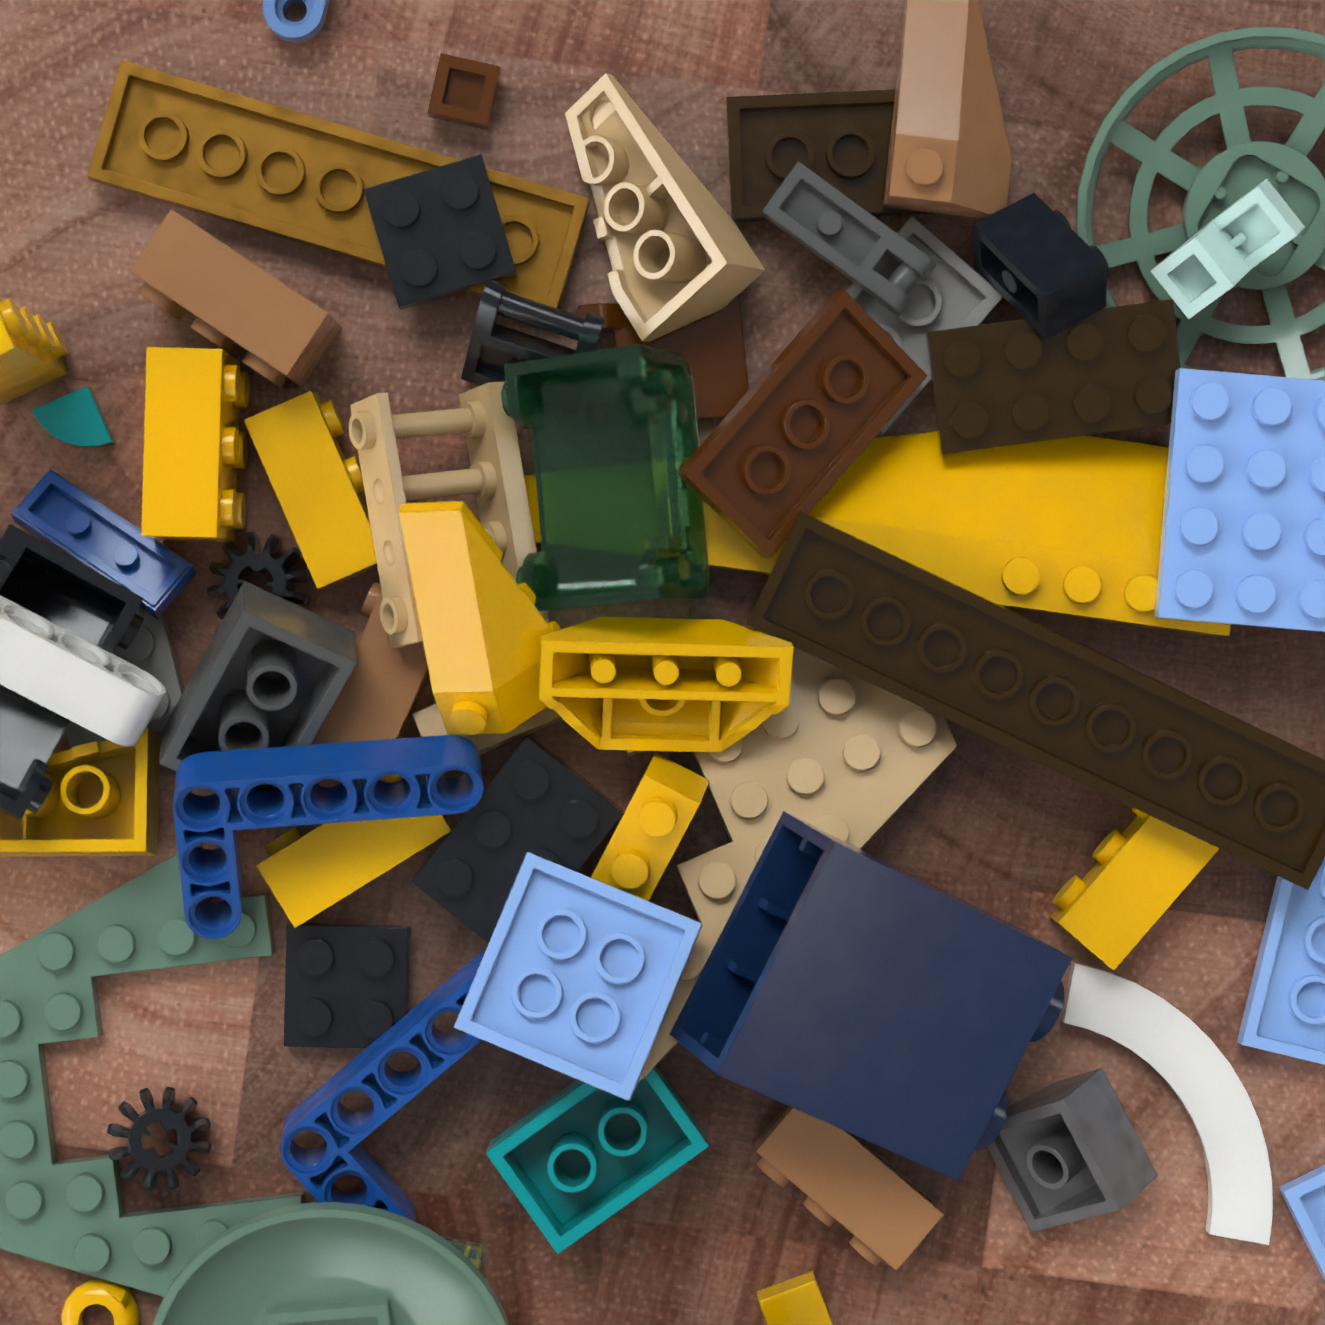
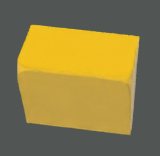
[757,1271,833,1325]

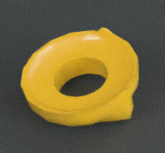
[61,1279,140,1325]

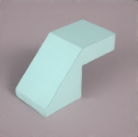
[1151,178,1305,319]

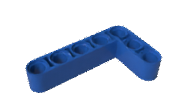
[173,735,483,939]
[280,950,486,1222]

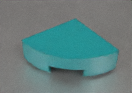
[32,386,115,448]

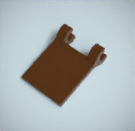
[575,295,749,431]

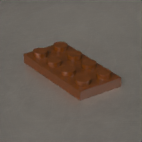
[676,290,928,558]

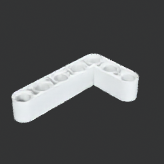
[0,595,166,746]

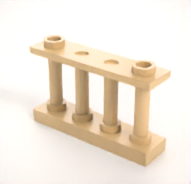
[349,381,549,649]

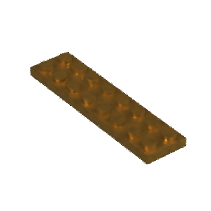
[87,60,590,309]

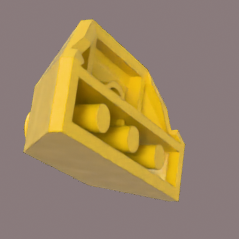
[539,616,794,752]

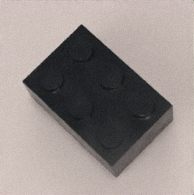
[411,735,624,943]

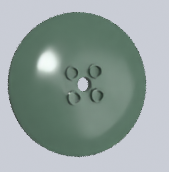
[153,1202,509,1325]

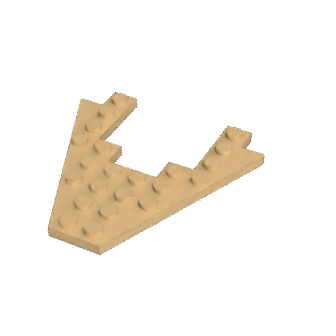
[412,647,957,1082]

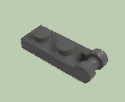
[761,161,936,315]

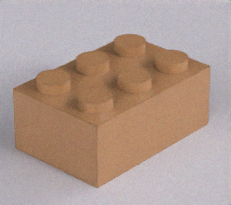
[130,209,342,388]

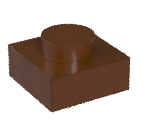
[427,53,501,130]

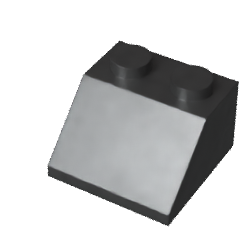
[987,1068,1158,1232]

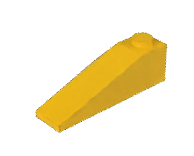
[399,501,561,735]

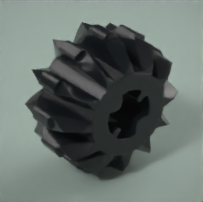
[207,532,312,620]
[107,1086,211,1191]

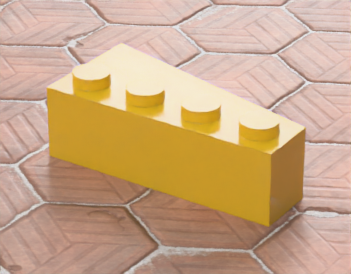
[0,728,160,857]

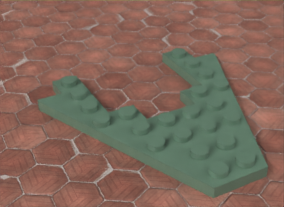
[0,844,305,1297]

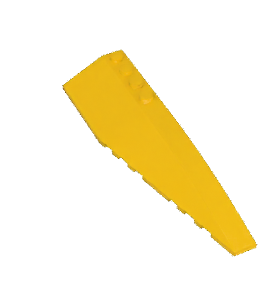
[524,431,1231,637]

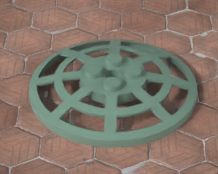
[1075,27,1325,381]

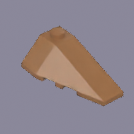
[883,0,1012,218]

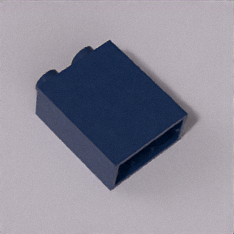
[669,811,1072,1181]

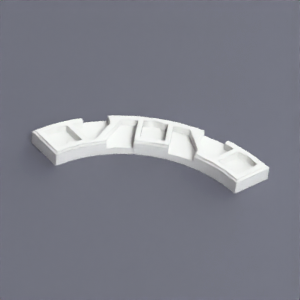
[1061,961,1273,1245]

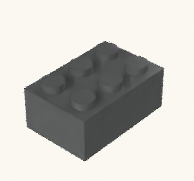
[159,581,357,792]

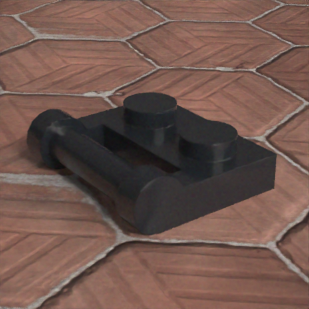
[461,279,606,417]

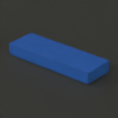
[11,469,196,620]

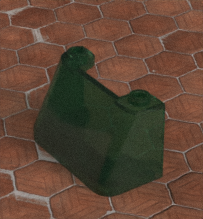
[501,344,709,613]

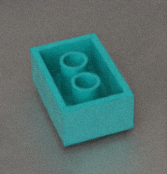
[486,1064,709,1254]

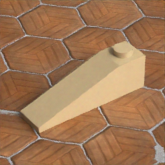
[565,73,765,342]

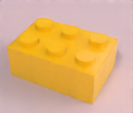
[141,347,250,542]

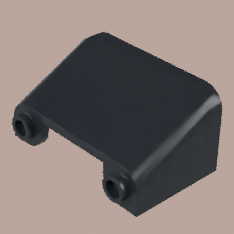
[0,524,144,819]

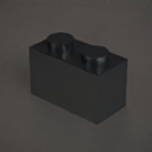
[973,193,1109,339]

